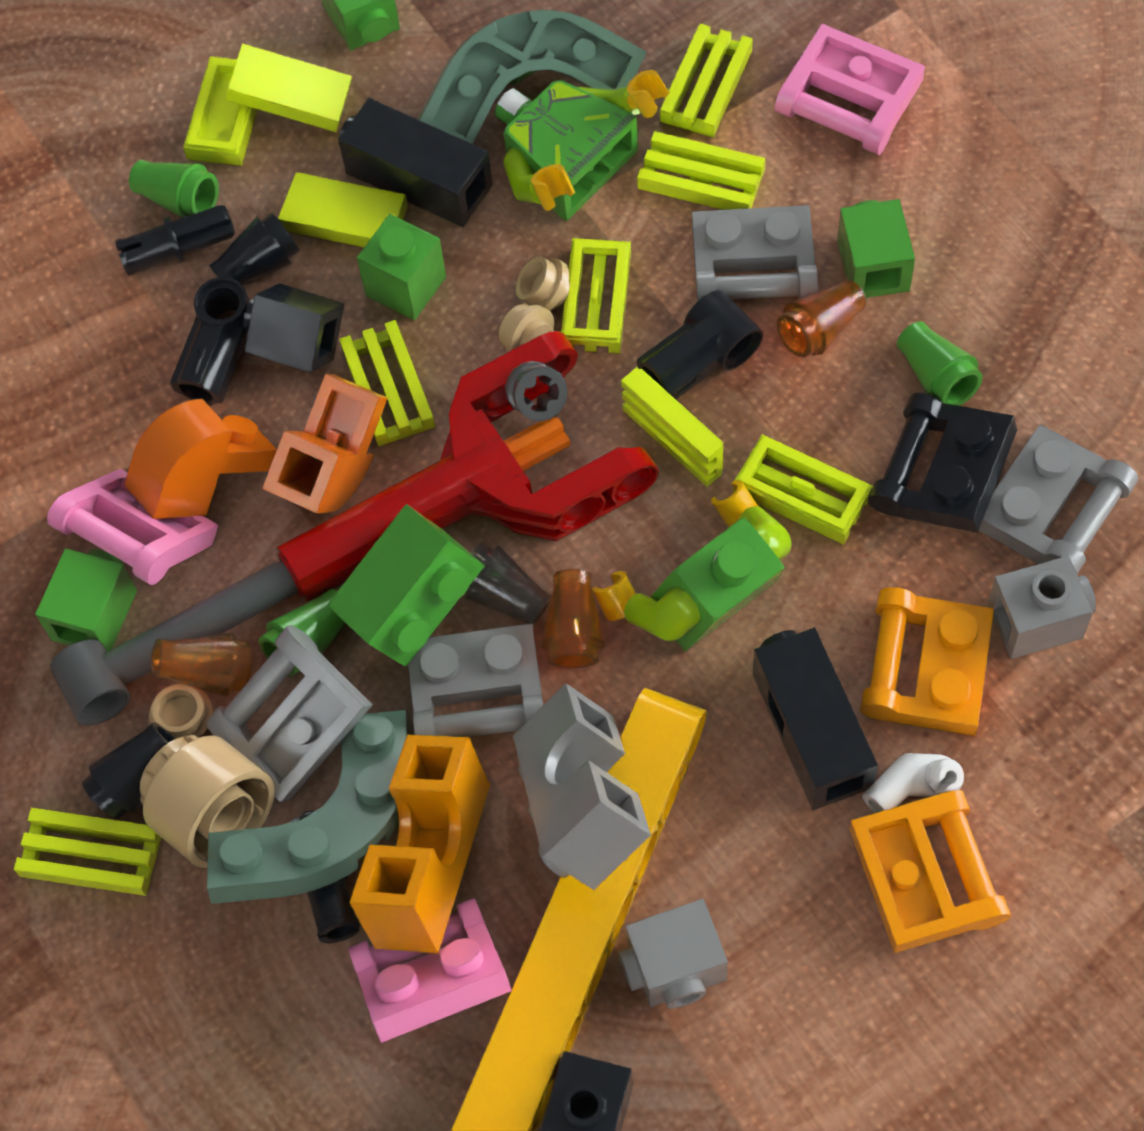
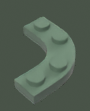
[417,10,647,144]
[207,710,409,904]

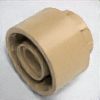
[140,735,275,868]

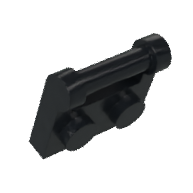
[868,393,1018,533]

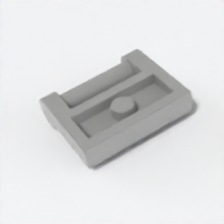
[692,205,818,302]
[979,424,1138,574]
[408,623,543,737]
[206,625,373,802]

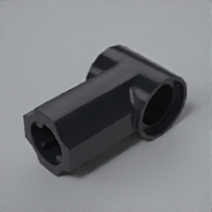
[170,277,250,406]
[637,290,764,399]

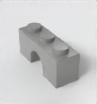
[513,683,651,890]

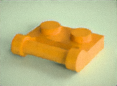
[860,587,994,736]
[849,790,1011,953]

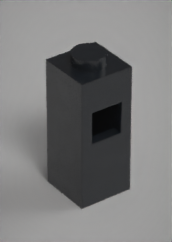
[338,98,493,227]
[753,627,878,811]

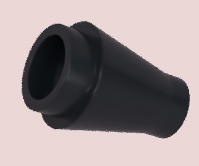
[209,212,300,286]
[82,722,175,819]

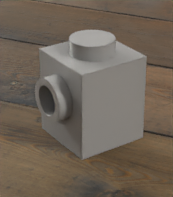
[988,556,1096,659]
[618,899,728,1009]

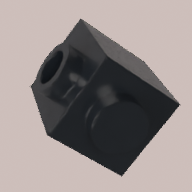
[243,283,345,373]
[541,1051,633,1131]

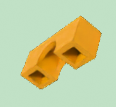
[349,735,490,953]

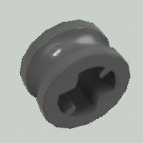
[505,361,568,421]

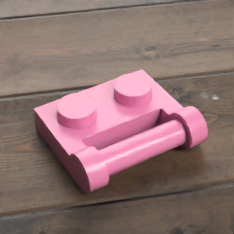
[774,24,925,155]
[47,468,218,585]
[348,898,512,1043]

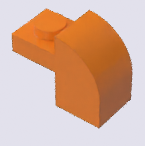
[262,374,388,513]
[124,399,277,519]

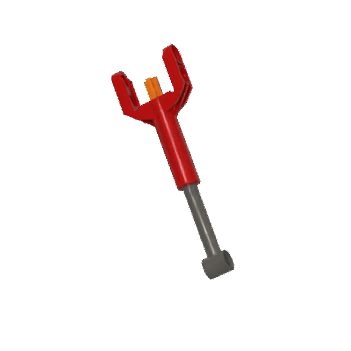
[50,331,660,726]

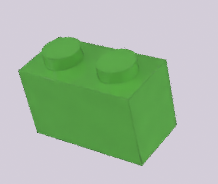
[327,504,485,667]

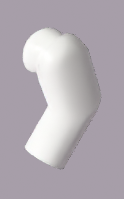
[862,753,964,813]

